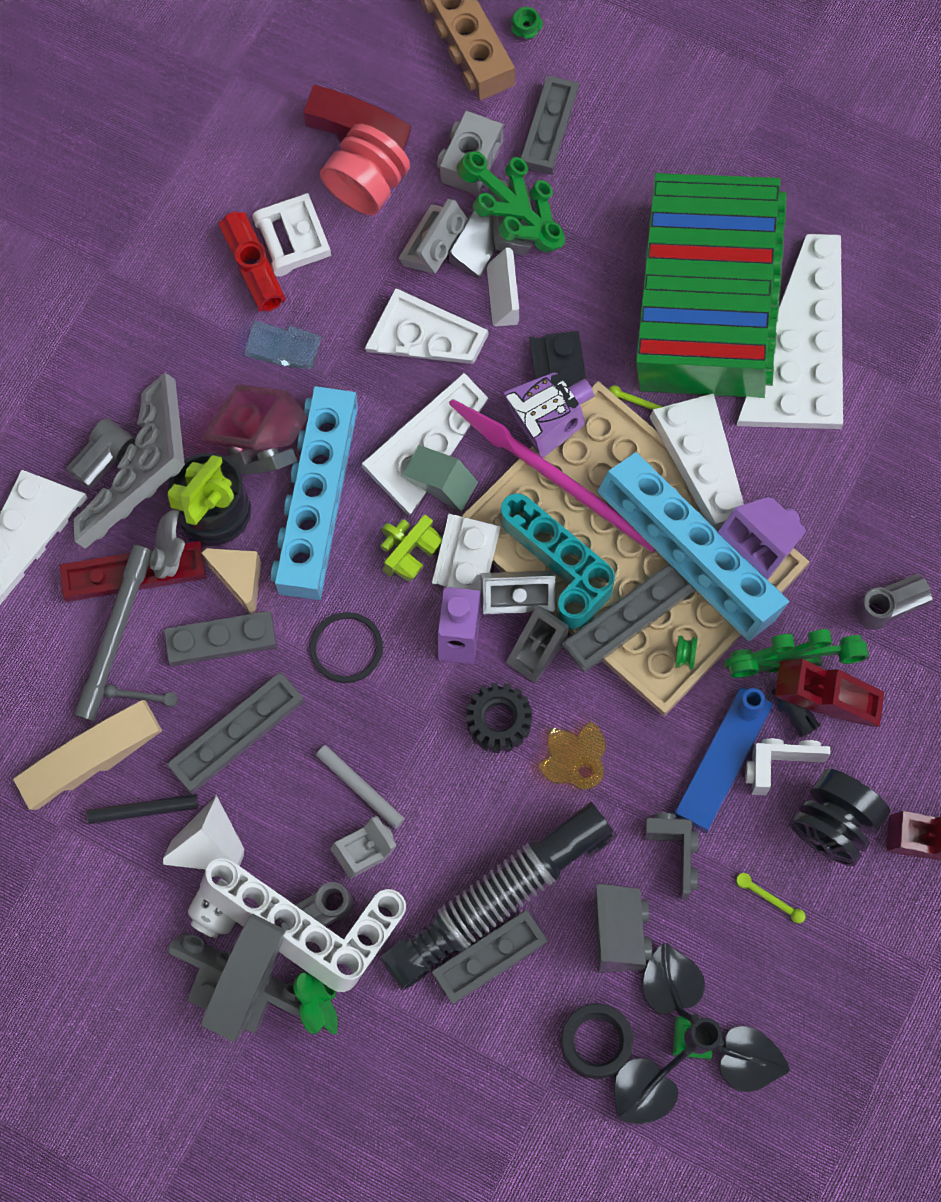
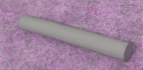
[316,745,405,829]

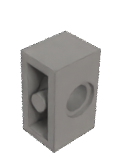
[437,111,503,196]

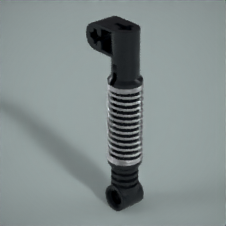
[380,801,617,991]

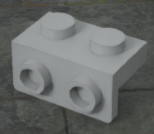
[398,199,468,274]

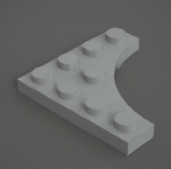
[74,372,185,549]

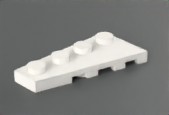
[362,373,488,518]
[650,393,744,530]
[0,470,88,605]

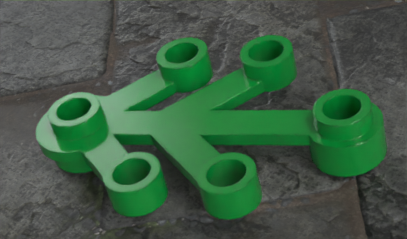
[456,151,565,252]
[724,629,869,678]

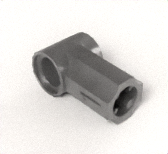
[66,418,136,490]
[857,573,933,630]
[279,882,353,931]

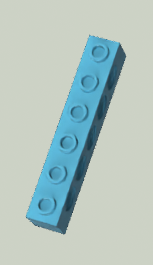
[271,386,358,601]
[597,452,789,642]

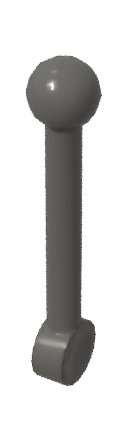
[104,684,178,708]

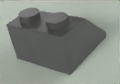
[594,884,652,973]

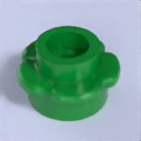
[511,7,543,39]

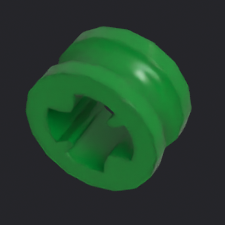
[675,635,697,670]

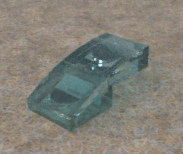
[244,320,322,369]

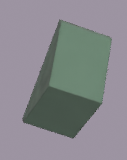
[401,445,478,512]

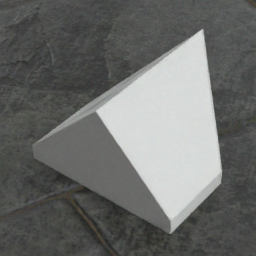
[163,795,244,869]

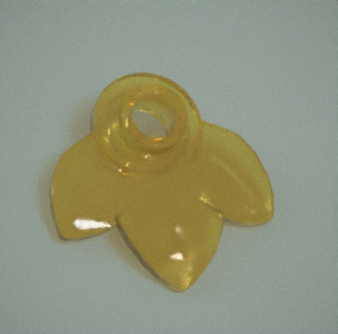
[538,722,606,790]

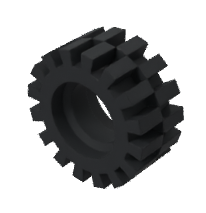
[466,682,532,753]

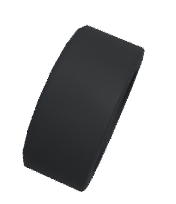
[560,1003,634,1080]

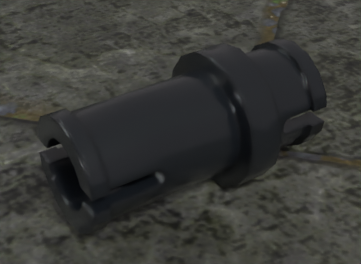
[771,688,821,738]

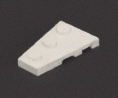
[365,289,489,364]

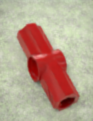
[218,211,286,312]

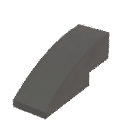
[201,913,286,1043]

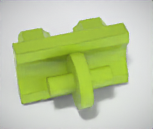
[168,455,234,525]
[380,514,443,582]

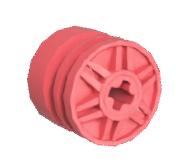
[320,124,410,215]

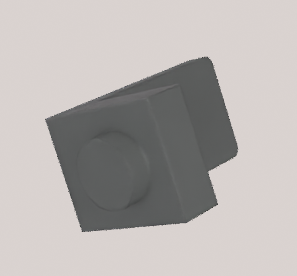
[644,813,698,900]

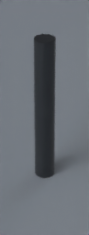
[87,794,199,824]

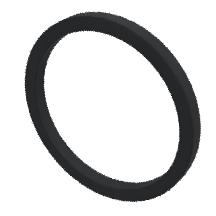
[311,612,383,683]

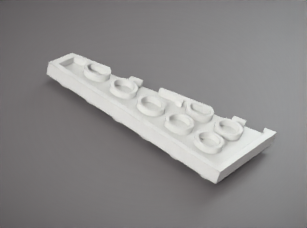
[737,234,843,429]

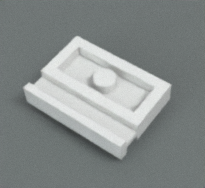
[432,514,501,596]

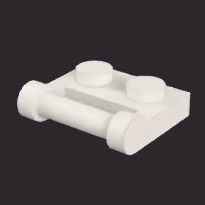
[252,193,331,276]

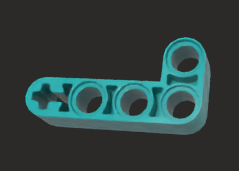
[501,493,615,629]

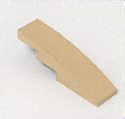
[13,700,162,810]

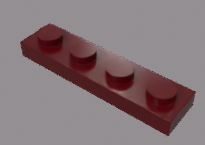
[59,541,207,602]

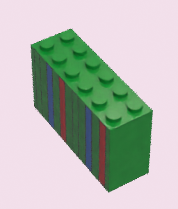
[636,173,787,398]

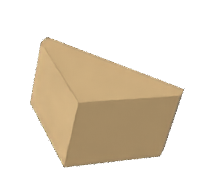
[202,548,261,614]

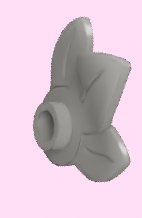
[150,510,185,579]

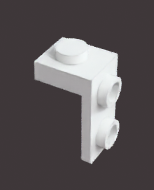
[745,738,830,795]

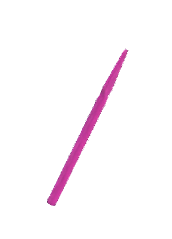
[449,399,656,553]

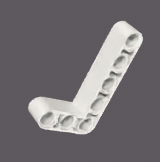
[200,858,406,992]

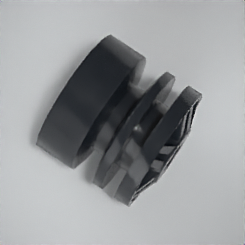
[168,453,252,545]
[789,769,891,867]

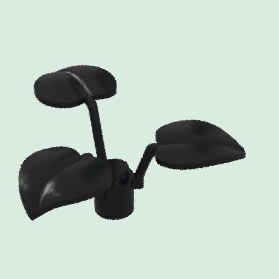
[614,943,790,1124]

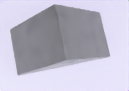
[506,605,568,683]

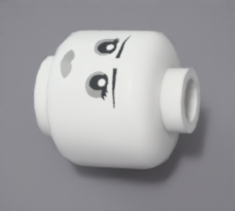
[188,879,236,938]

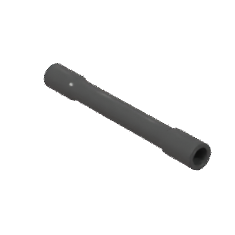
[74,545,152,722]

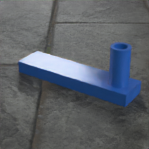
[675,687,774,833]

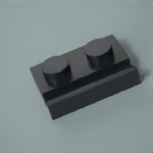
[529,331,586,387]

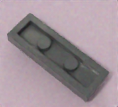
[521,75,579,175]
[164,611,277,667]
[432,910,548,1005]

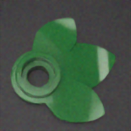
[293,972,338,1035]

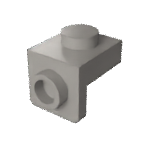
[330,816,396,879]

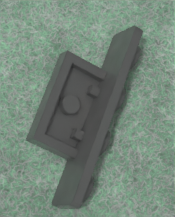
[167,934,302,1033]

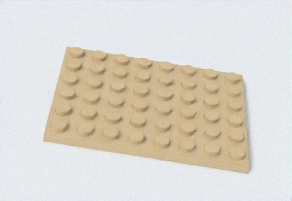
[461,381,810,717]

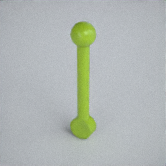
[608,385,662,410]
[736,873,806,924]

